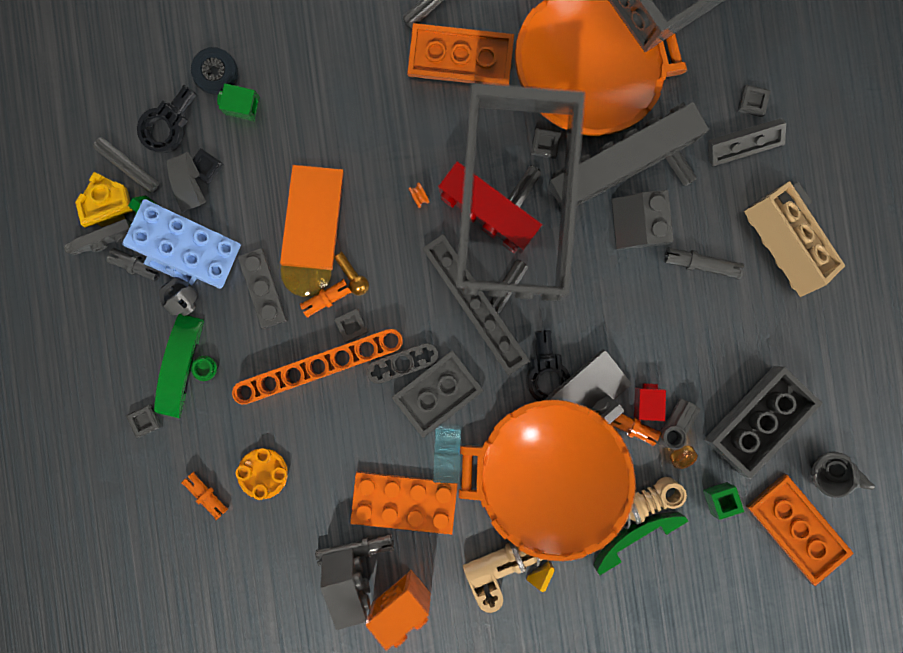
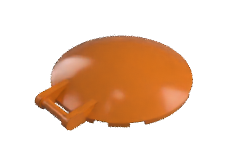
[515,0,687,136]
[459,400,635,561]

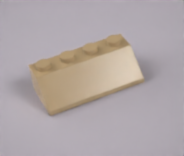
[744,181,845,297]

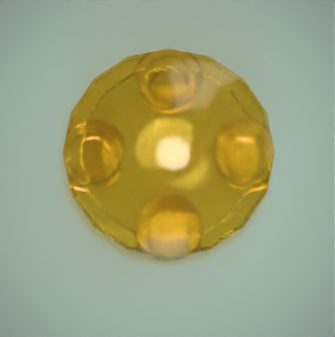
[281,266,331,297]

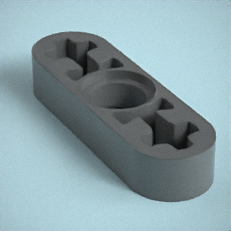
[367,343,438,384]

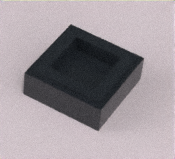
[192,148,223,184]

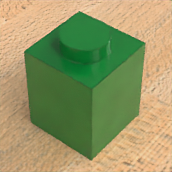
[217,83,260,121]
[703,482,745,520]

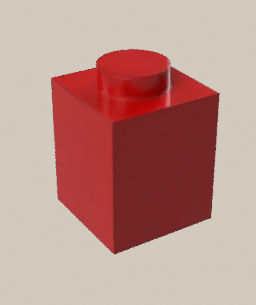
[634,383,666,421]

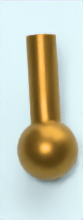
[334,251,369,296]

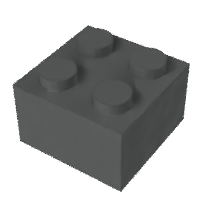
[320,548,371,630]

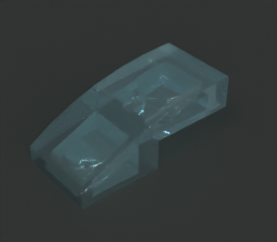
[433,429,461,483]

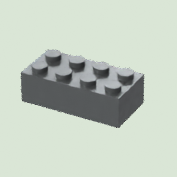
[704,366,823,479]

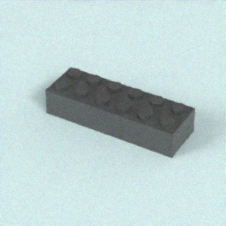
[549,102,709,209]

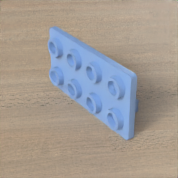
[122,199,241,289]

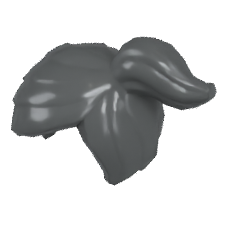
[810,452,875,498]

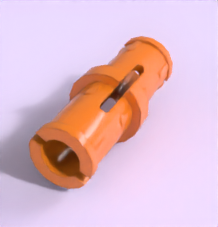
[299,279,352,318]
[610,414,661,446]
[181,472,228,520]

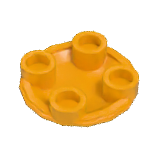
[235,448,288,500]

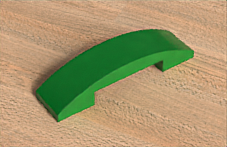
[154,314,204,418]
[593,512,689,575]

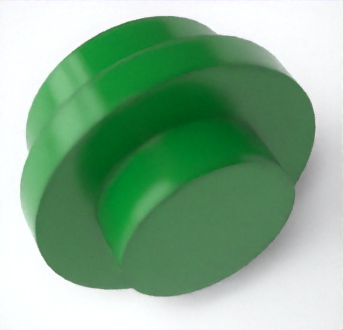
[191,356,218,381]

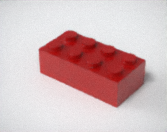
[438,161,543,254]

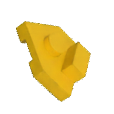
[75,172,133,228]

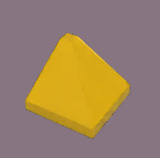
[526,561,555,592]

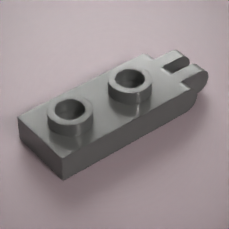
[64,219,132,255]

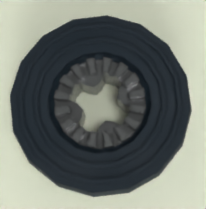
[191,47,238,94]

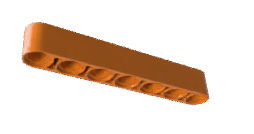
[232,329,404,404]

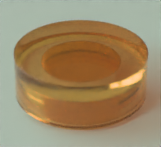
[670,446,698,469]

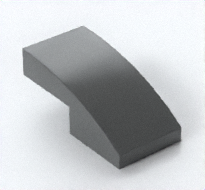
[167,152,206,212]

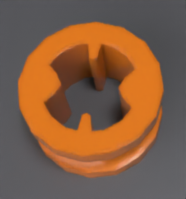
[408,182,430,208]

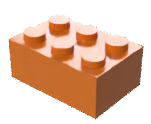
[365,570,431,651]

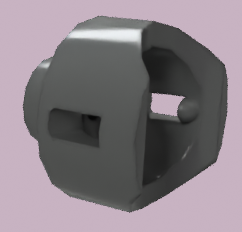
[159,278,197,316]

